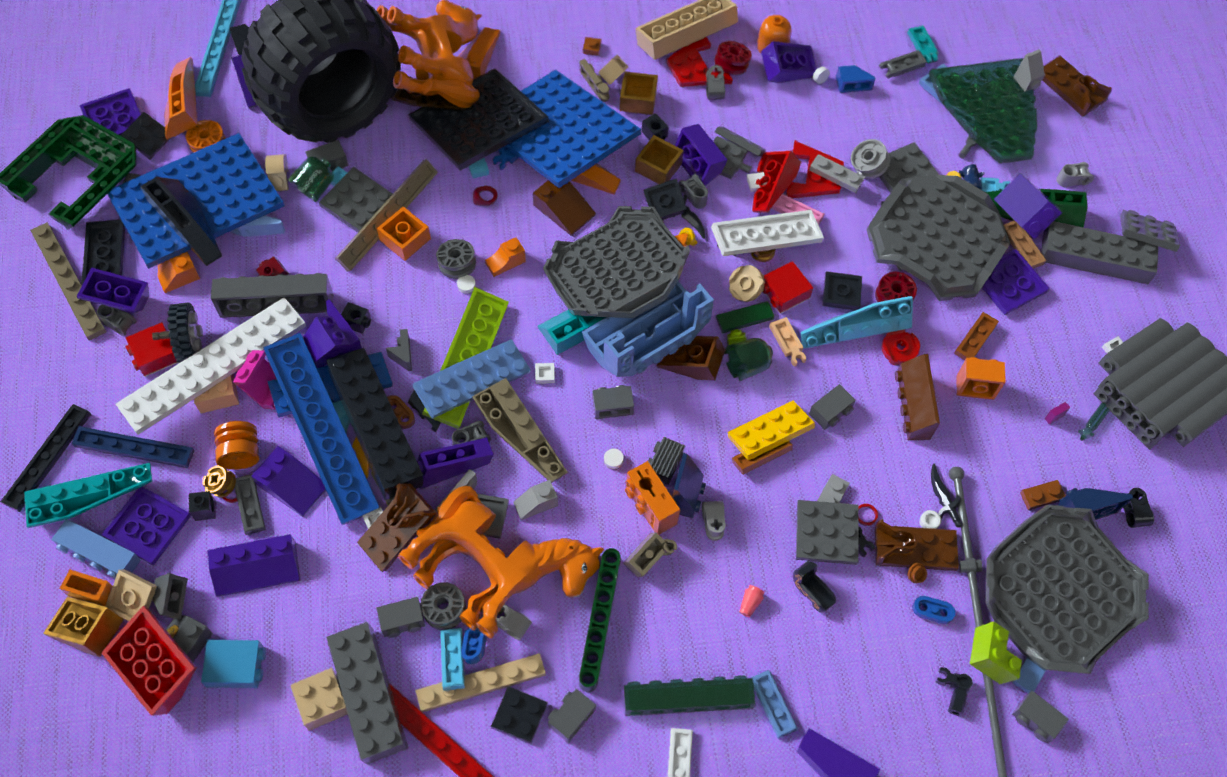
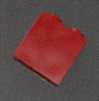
[762,261,813,314]
[125,322,179,377]

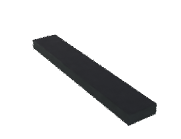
[0,404,91,512]

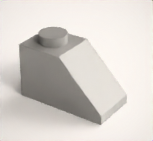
[1014,49,1045,92]
[513,480,558,520]

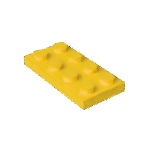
[727,400,815,461]

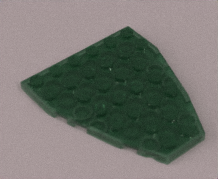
[929,58,1037,164]

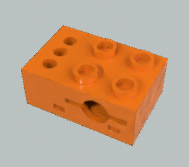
[625,461,680,535]

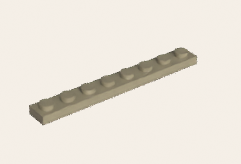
[335,159,438,271]
[30,222,106,341]

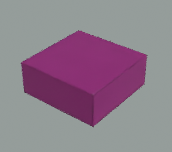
[1044,402,1070,424]

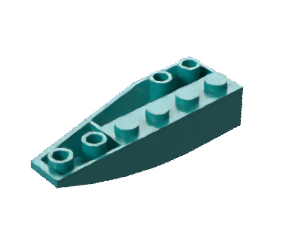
[538,310,606,355]
[25,463,153,528]

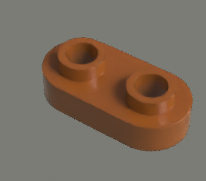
[387,395,415,429]

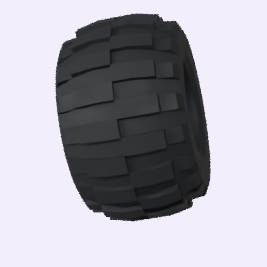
[241,0,401,143]

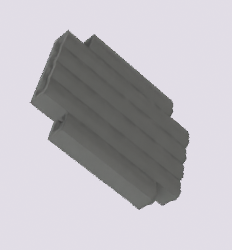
[1093,318,1227,450]

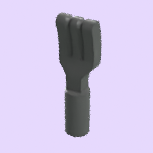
[959,132,980,159]

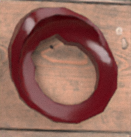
[473,185,498,206]

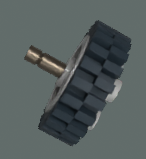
[152,302,203,363]

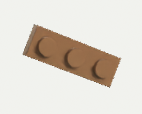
[1004,220,1046,269]

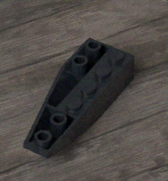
[140,177,222,266]

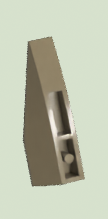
[472,378,568,483]

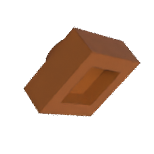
[583,37,602,56]

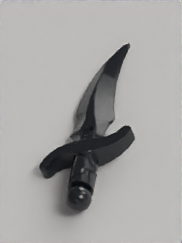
[674,194,705,239]
[931,464,963,528]

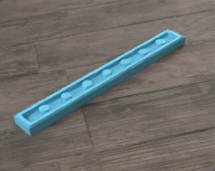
[195,0,241,97]

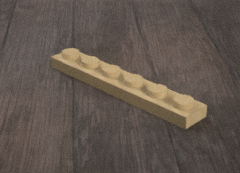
[416,653,546,712]

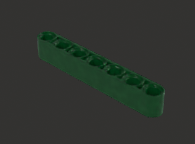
[579,548,621,692]

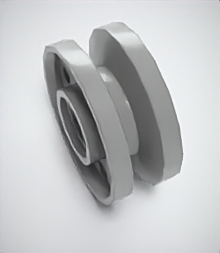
[851,139,891,179]

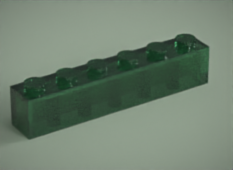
[623,675,755,716]

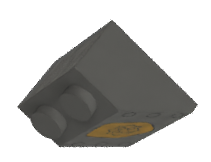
[166,615,213,662]

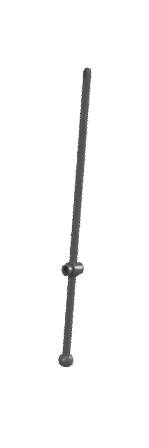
[949,467,1007,777]

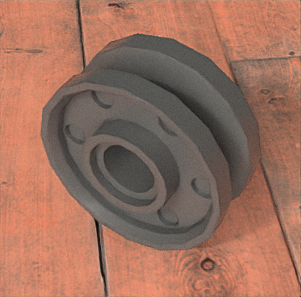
[436,239,476,279]
[421,582,466,630]

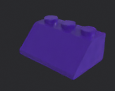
[675,123,727,186]
[77,268,149,313]

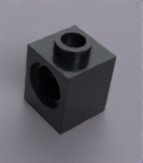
[641,113,668,140]
[341,302,371,334]
[189,491,216,521]

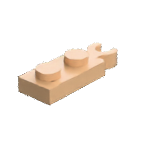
[769,317,806,367]

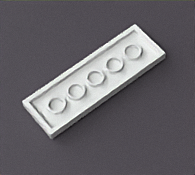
[711,210,824,256]

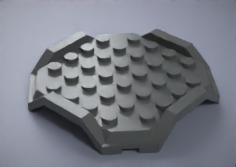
[866,175,1010,301]
[543,206,690,318]
[986,505,1149,674]

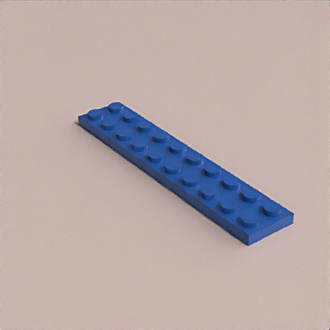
[263,333,380,525]

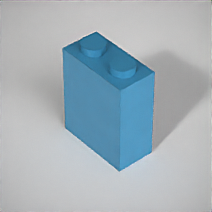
[201,640,266,688]

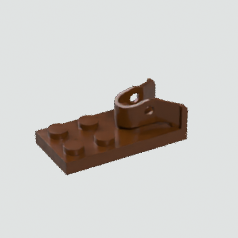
[1042,55,1112,116]
[357,484,436,572]
[875,520,959,571]

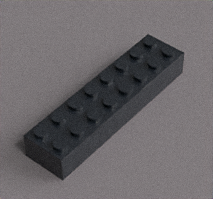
[327,348,423,500]

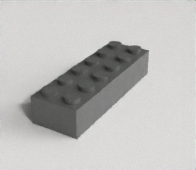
[1041,221,1159,284]
[211,273,333,318]
[327,622,408,764]

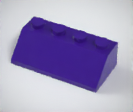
[207,534,300,597]

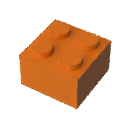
[377,207,431,261]
[956,357,1006,400]

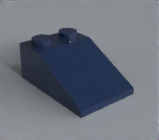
[672,453,706,518]
[1057,488,1133,520]

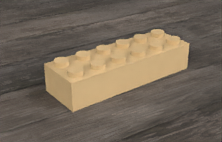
[635,0,738,60]

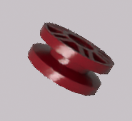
[714,41,752,75]
[875,272,917,302]

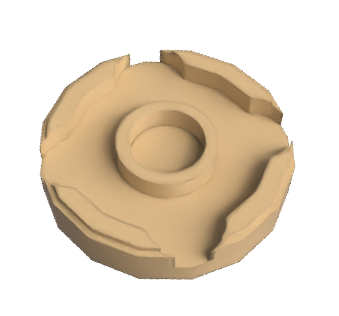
[729,265,765,302]

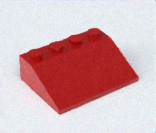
[101,605,197,716]

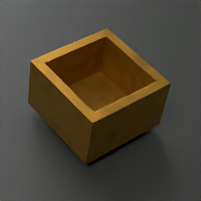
[619,71,658,115]
[635,135,684,184]

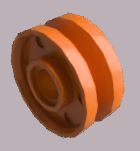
[186,120,226,153]

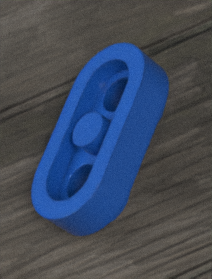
[912,596,956,624]
[461,627,487,664]

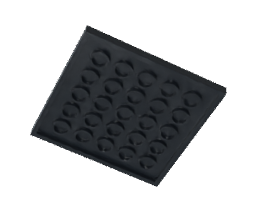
[408,68,549,171]

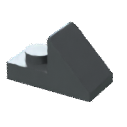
[386,329,412,371]

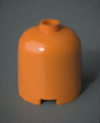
[757,15,792,53]

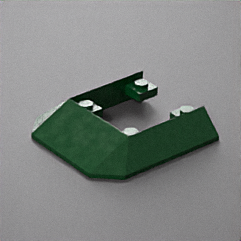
[0,115,136,230]

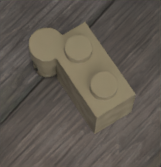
[623,532,677,577]

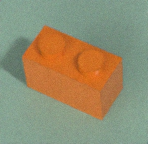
[59,569,113,606]

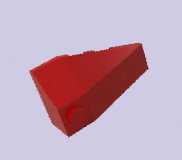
[752,151,802,213]

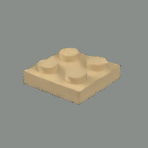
[105,569,157,621]

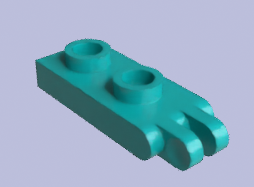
[907,25,938,64]

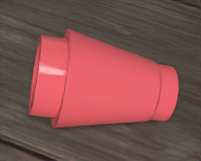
[739,585,765,618]

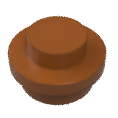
[908,563,928,583]

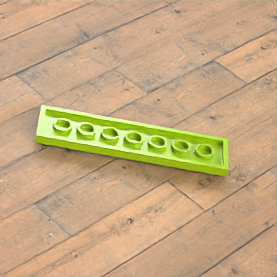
[422,287,509,429]

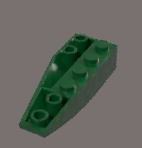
[985,189,1088,228]

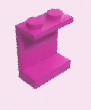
[233,350,276,410]

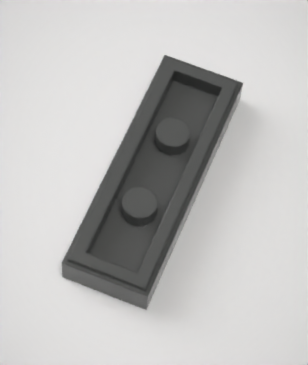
[715,126,766,156]
[235,474,266,535]

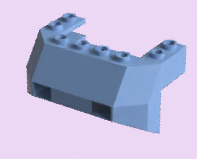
[582,281,714,377]

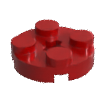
[881,330,920,365]

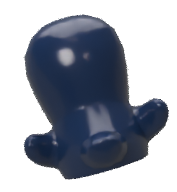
[959,164,985,189]

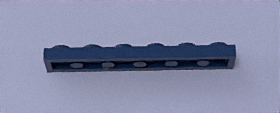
[72,426,194,468]

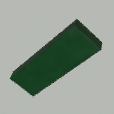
[716,301,775,334]

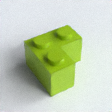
[970,621,1022,684]

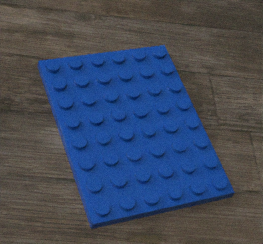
[505,69,642,188]
[108,133,285,269]

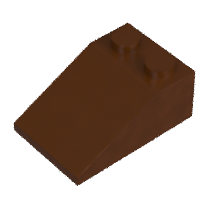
[533,180,596,236]
[657,336,726,380]

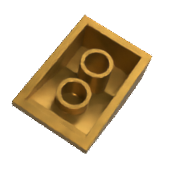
[43,597,124,657]

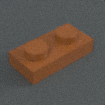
[1020,480,1066,510]

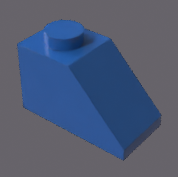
[836,65,875,93]

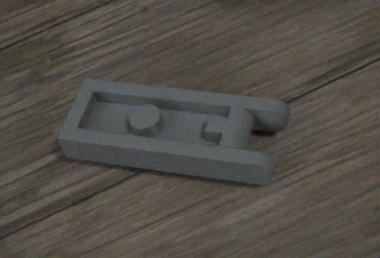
[879,50,927,79]

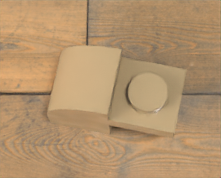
[598,54,628,85]
[265,154,289,191]

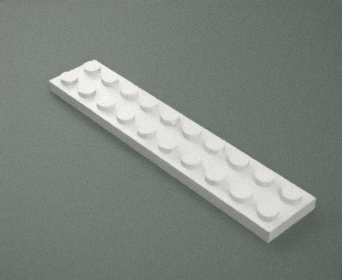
[116,298,307,435]

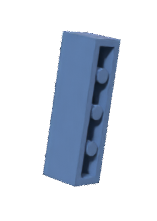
[51,519,141,579]

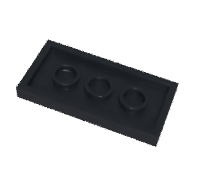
[81,219,125,285]

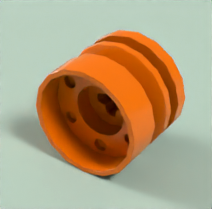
[214,421,260,470]

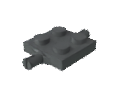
[713,136,752,179]

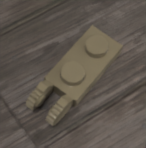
[579,59,610,102]

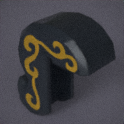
[793,561,836,613]

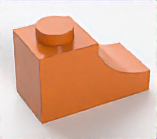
[485,237,526,277]

